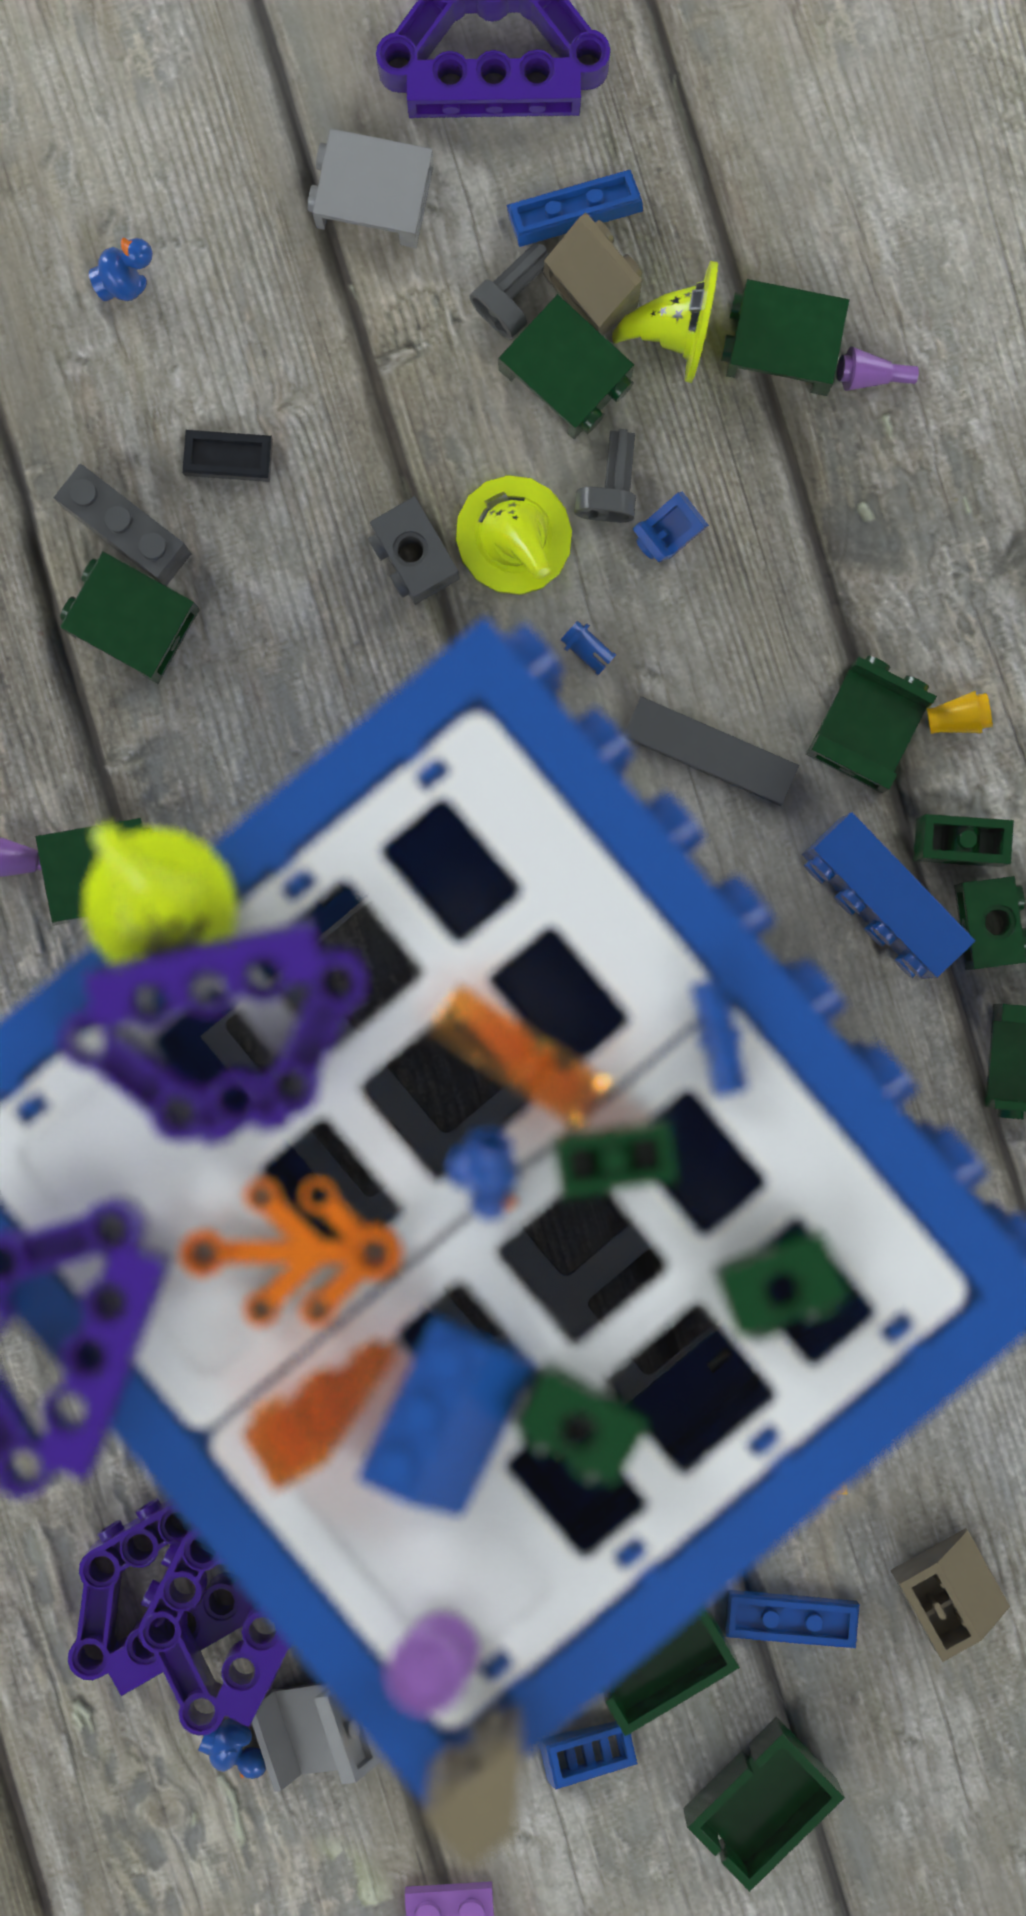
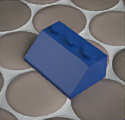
[356,1313,536,1517]

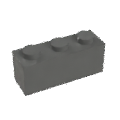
[53,463,192,586]

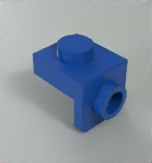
[633,491,709,562]

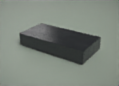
[182,430,273,482]

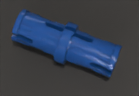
[689,977,749,1096]

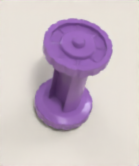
[386,1612,480,1715]

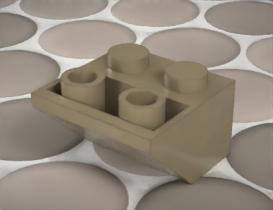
[543,212,642,336]
[890,1528,1010,1662]
[423,1702,523,1871]

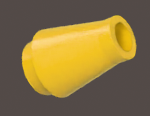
[926,691,993,734]

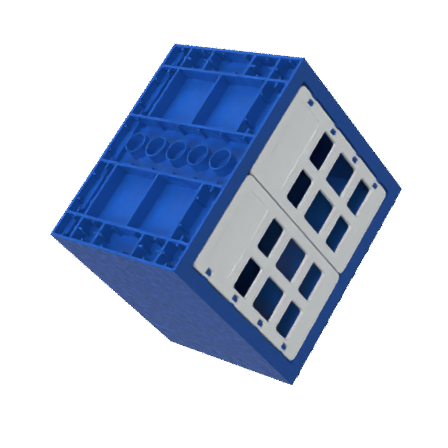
[0,615,1026,1806]

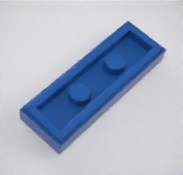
[507,170,643,247]
[724,1590,860,1648]

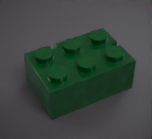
[603,1605,740,1737]
[683,1717,845,1892]

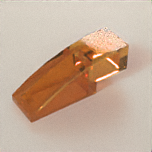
[429,984,612,1130]

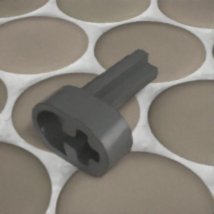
[469,243,549,340]
[574,429,636,523]

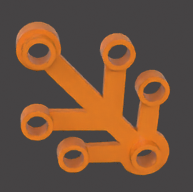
[179,1177,403,1327]

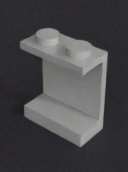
[307,128,434,248]
[252,1682,381,1792]

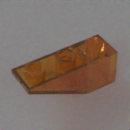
[241,1337,399,1493]

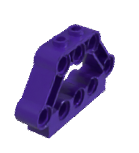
[376,0,611,118]
[59,918,367,1145]
[0,1196,174,1499]
[68,1498,255,1696]
[139,1527,291,1736]

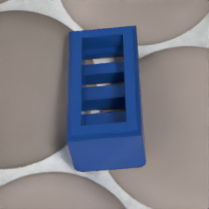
[539,1721,638,1790]

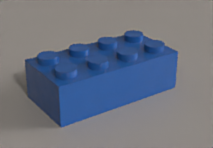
[802,812,976,979]

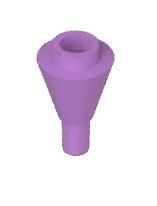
[837,346,919,391]
[0,837,41,877]

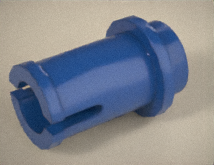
[560,620,616,676]

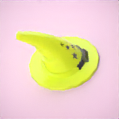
[612,261,718,383]
[456,475,572,595]
[84,824,237,975]

